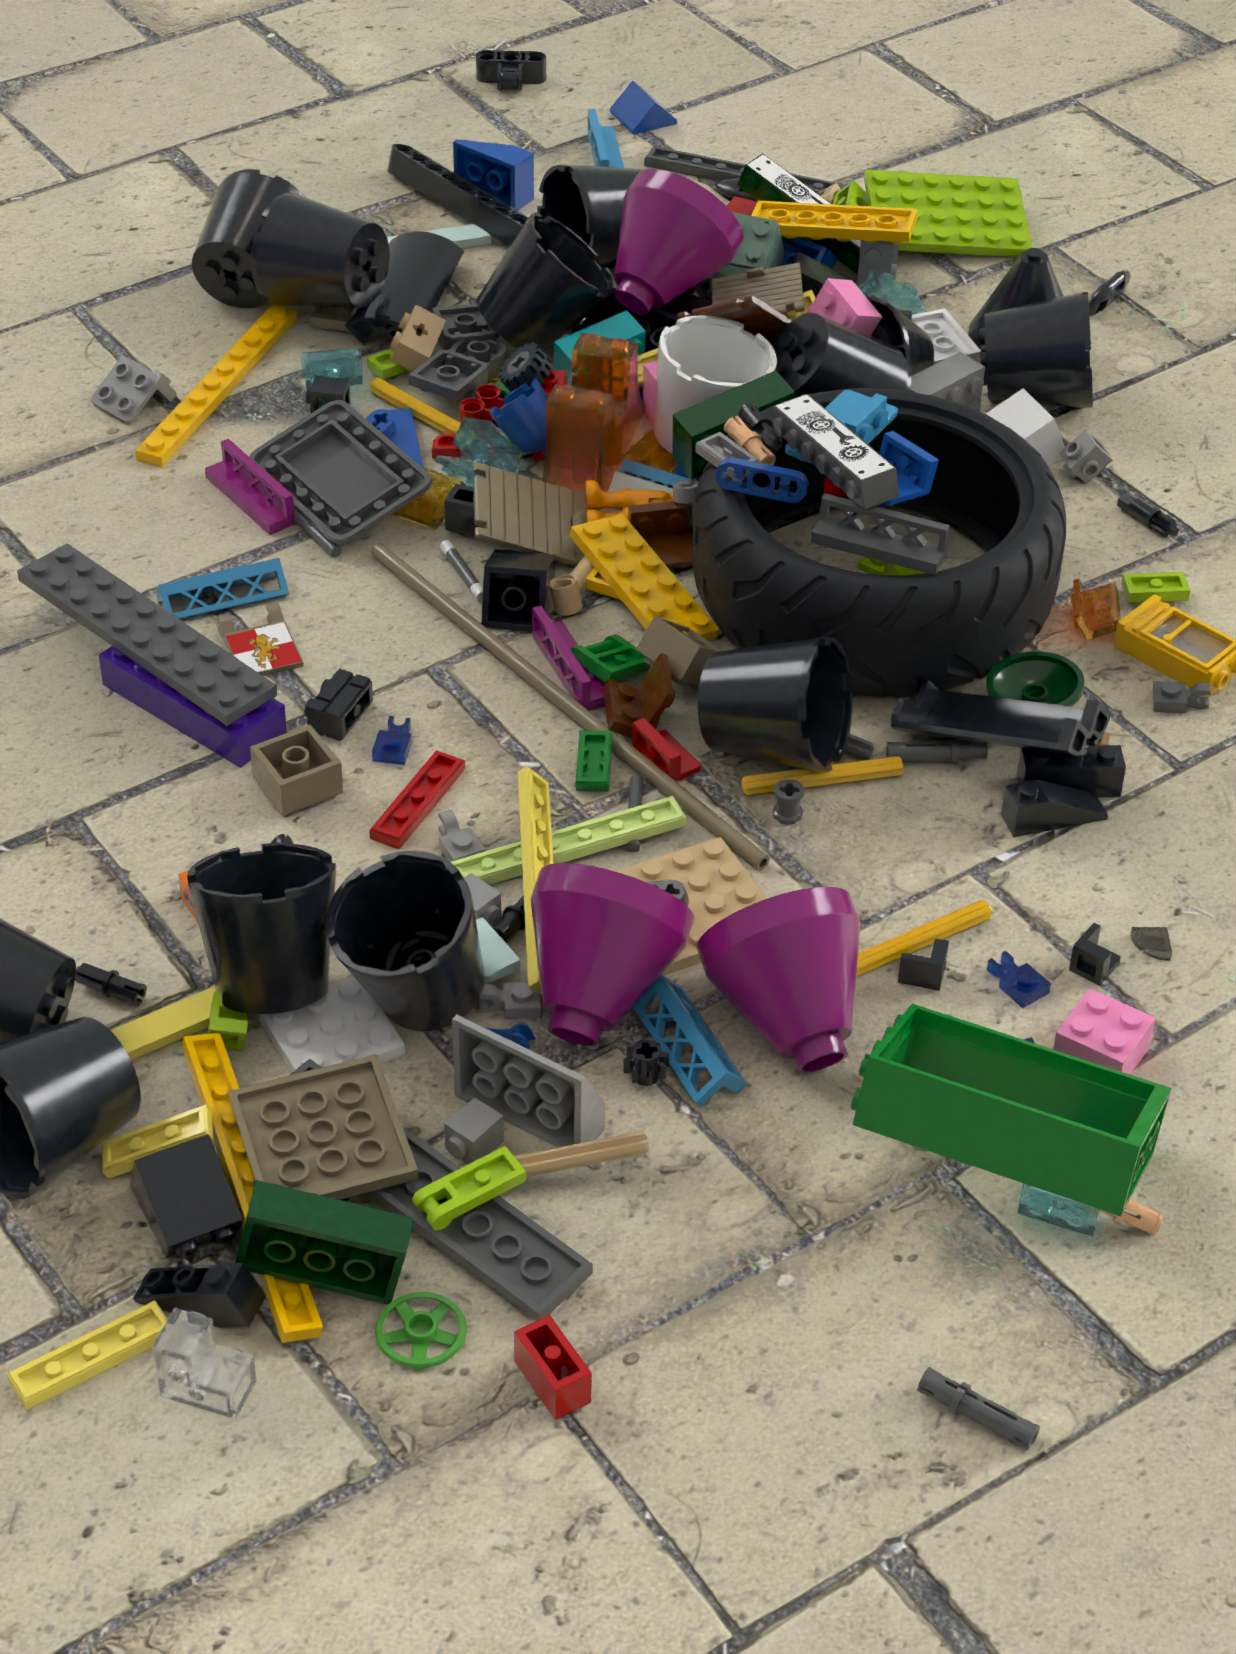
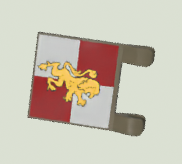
[217,603,304,676]

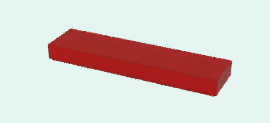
[369,750,465,850]

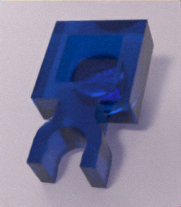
[372,716,412,765]
[987,950,1051,1008]

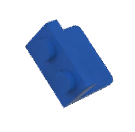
[879,431,939,506]

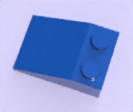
[453,139,534,211]

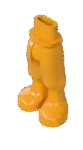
[586,480,673,522]

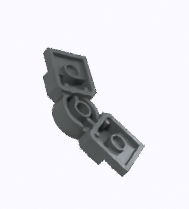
[408,304,507,401]

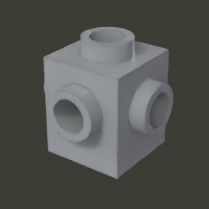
[1059,429,1113,484]

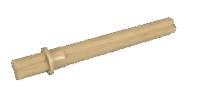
[460,1131,649,1177]

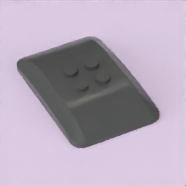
[249,400,432,544]

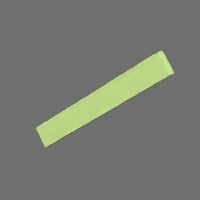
[451,796,686,885]

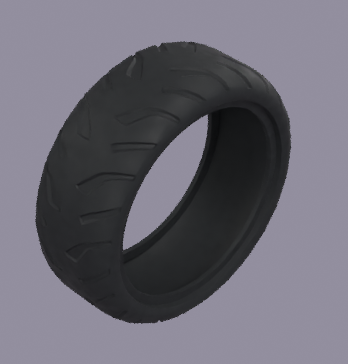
[692,388,1066,697]

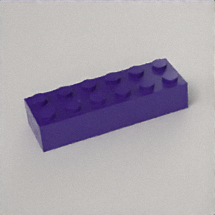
[99,646,287,768]

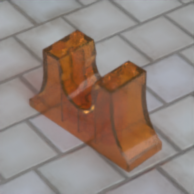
[542,333,645,511]

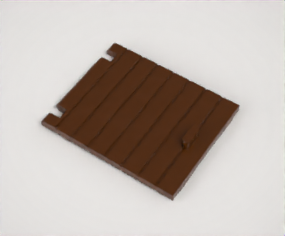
[677,295,792,344]

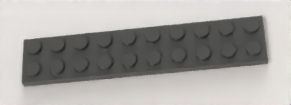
[17,543,277,726]
[289,1059,593,1321]

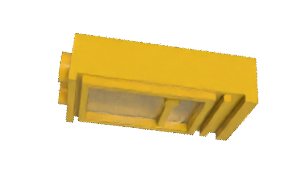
[1113,594,1236,697]

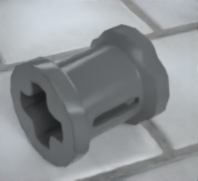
[772,779,805,825]

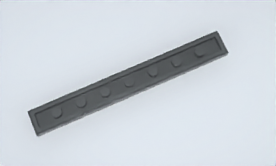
[644,146,847,193]

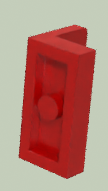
[632,718,701,781]

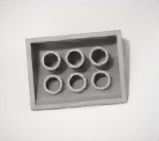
[452,1014,605,1147]

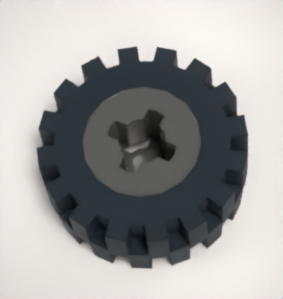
[498,343,553,392]

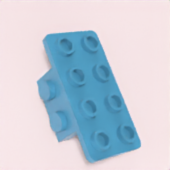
[785,390,898,464]

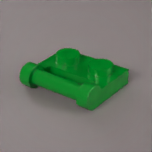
[570,634,651,682]

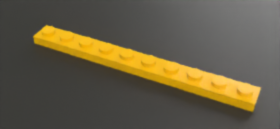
[135,304,298,467]
[182,1033,323,1343]

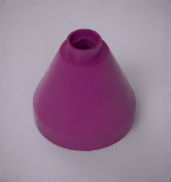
[614,169,744,315]
[531,863,694,1046]
[696,887,861,1073]

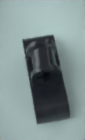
[476,50,546,91]

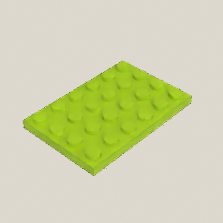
[864,170,1033,257]

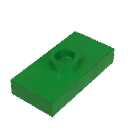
[575,730,613,791]

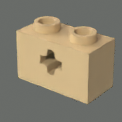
[390,305,446,371]

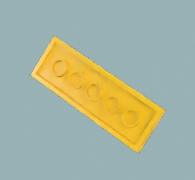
[751,201,918,244]
[569,514,719,641]

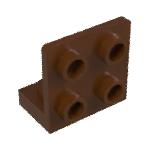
[628,501,693,569]
[603,653,675,738]

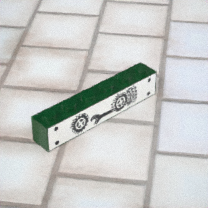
[737,153,861,274]

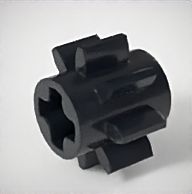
[623,1040,669,1086]

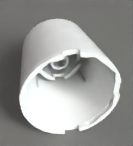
[654,315,777,454]

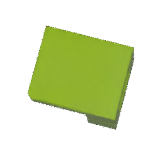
[207,992,248,1051]

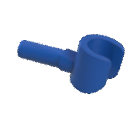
[486,1022,536,1049]

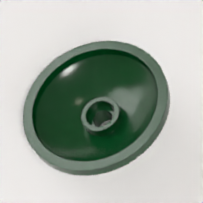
[986,651,1084,707]

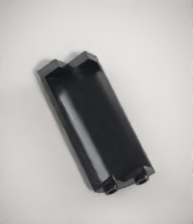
[344,231,464,345]
[890,680,1111,756]

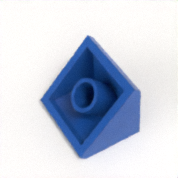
[610,80,677,135]

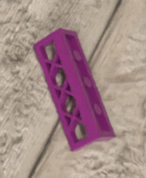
[205,439,295,535]
[532,605,605,711]

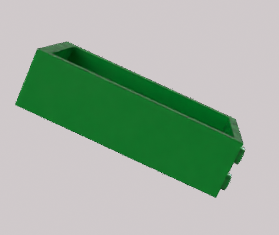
[851,1004,1172,1216]

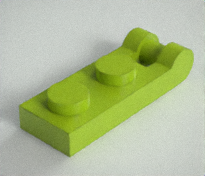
[412,1146,526,1231]

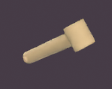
[549,556,594,616]

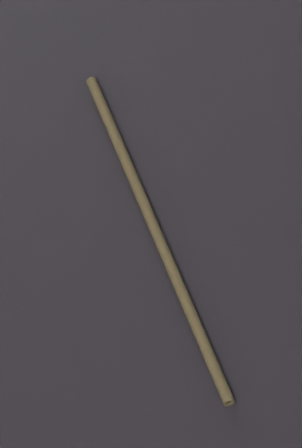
[371,543,770,870]

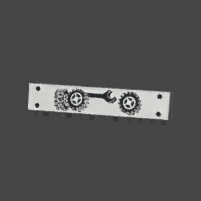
[773,394,900,510]

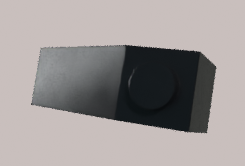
[1001,780,1108,837]

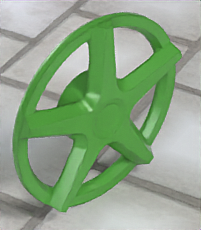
[375,1292,467,1371]

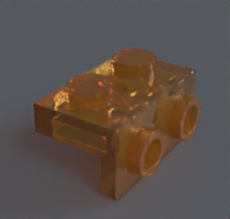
[1070,578,1121,640]

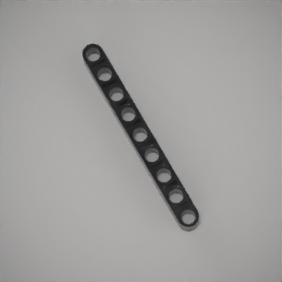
[388,144,528,247]

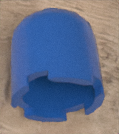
[489,379,563,454]

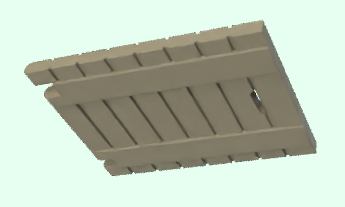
[712,263,805,315]
[473,462,587,566]

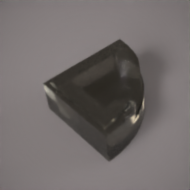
[1130,927,1172,961]

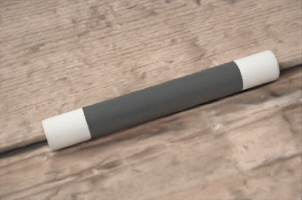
[440,540,483,602]

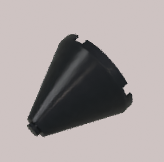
[968,248,1064,350]

